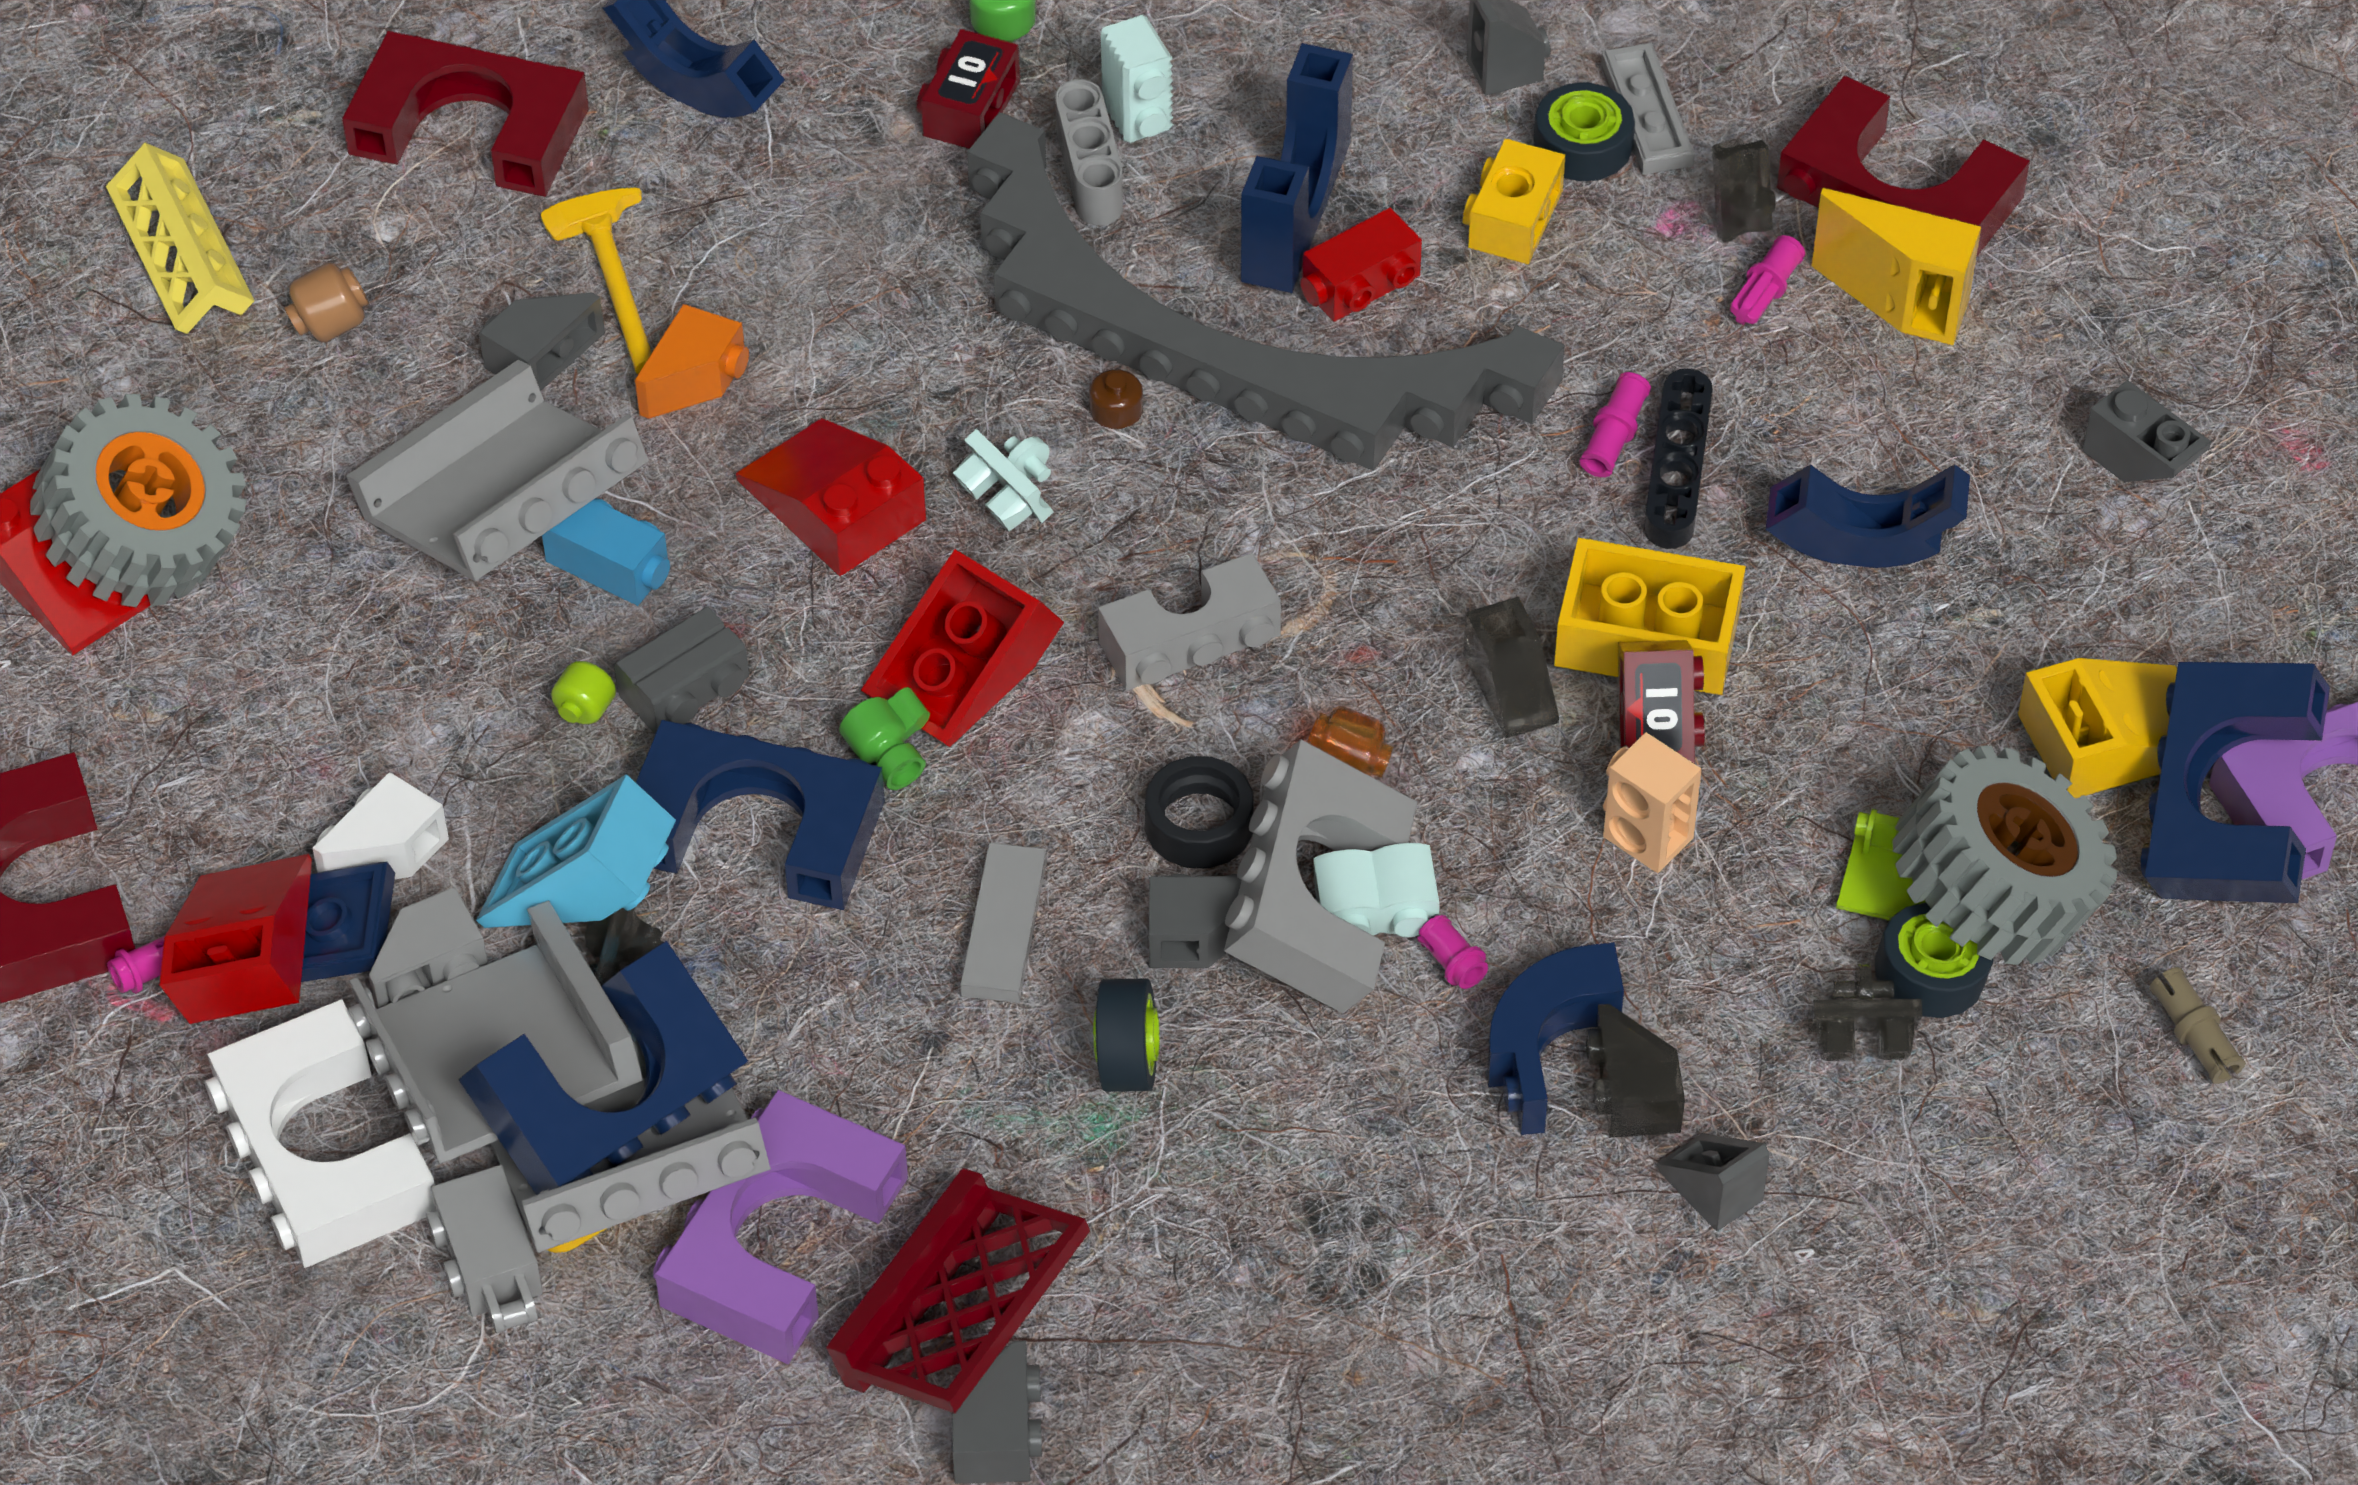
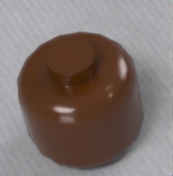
[1089,369,1143,429]

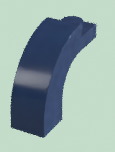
[602,0,785,118]
[1765,464,1970,568]
[1487,942,1624,1135]

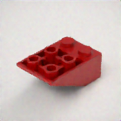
[159,854,312,1024]

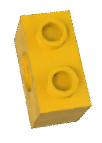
[1463,138,1565,265]

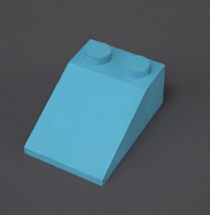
[476,774,676,928]

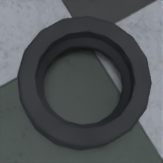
[1145,756,1254,869]

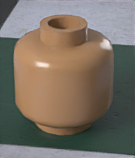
[285,262,370,343]

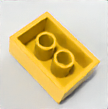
[1554,537,1746,695]

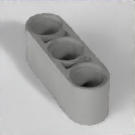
[1056,79,1123,226]

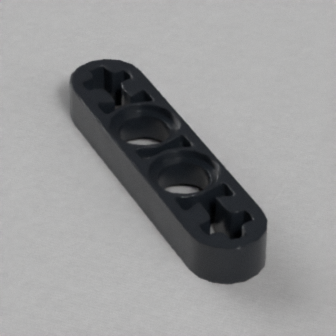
[1644,368,1713,549]

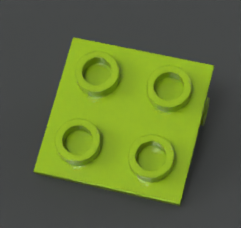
[1836,808,1926,920]

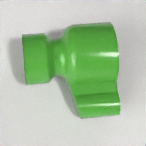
[839,687,930,790]

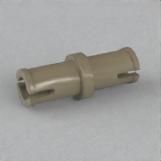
[2149,967,2246,1084]

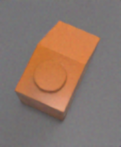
[635,304,749,419]

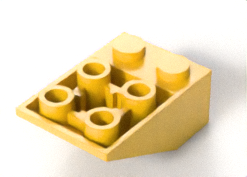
[1811,188,1981,345]
[2018,658,2177,798]

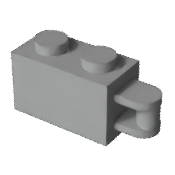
[426,1164,543,1334]

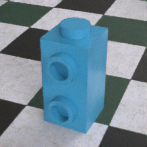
[542,498,670,606]

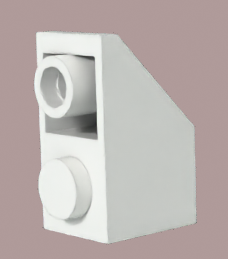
[312,772,449,879]

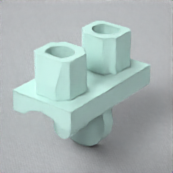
[953,429,1054,532]

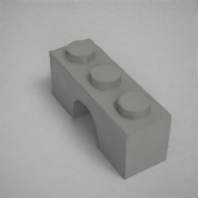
[1098,552,1281,691]

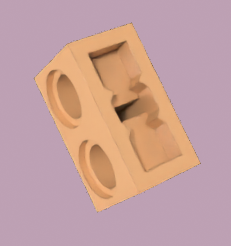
[1603,732,1702,874]

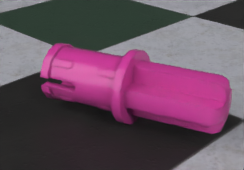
[1730,235,1805,325]

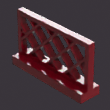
[826,1168,1091,1413]

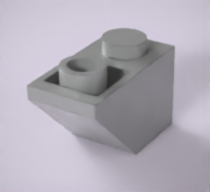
[369,887,488,1009]

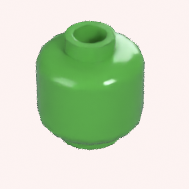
[969,0,1037,42]

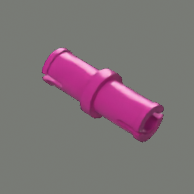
[1580,372,1651,477]

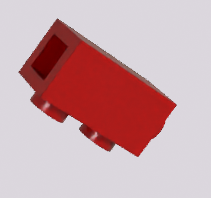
[1300,207,1422,322]

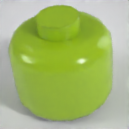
[551,661,616,725]

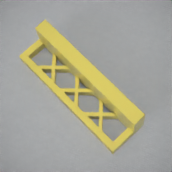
[106,142,255,334]

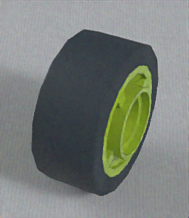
[1533,82,1635,182]
[1875,903,1993,1018]
[1093,978,1160,1092]

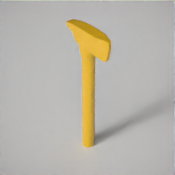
[540,188,652,374]

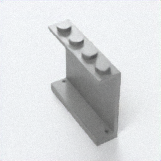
[346,359,649,581]
[347,900,643,1164]
[490,1028,771,1253]

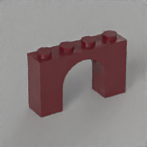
[342,31,589,197]
[1777,75,2030,257]
[0,752,135,1003]

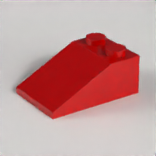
[736,418,926,577]
[0,468,151,656]
[861,549,1064,747]

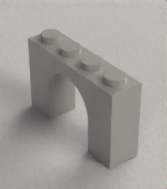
[1224,739,1417,1013]

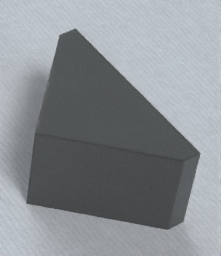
[1656,1133,1770,1232]

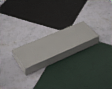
[1601,43,1694,175]
[960,842,1047,1003]

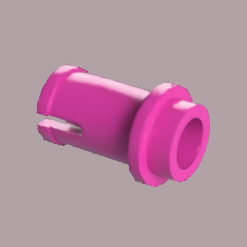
[1417,915,1488,989]
[107,934,166,994]

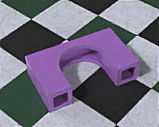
[2209,702,2358,879]
[653,1090,908,1364]

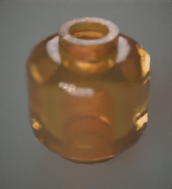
[1307,706,1393,778]

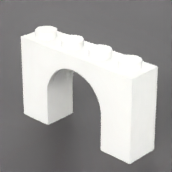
[204,999,436,1269]

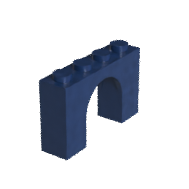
[1241,43,1353,293]
[2140,662,2330,903]
[636,720,885,910]
[458,941,748,1195]

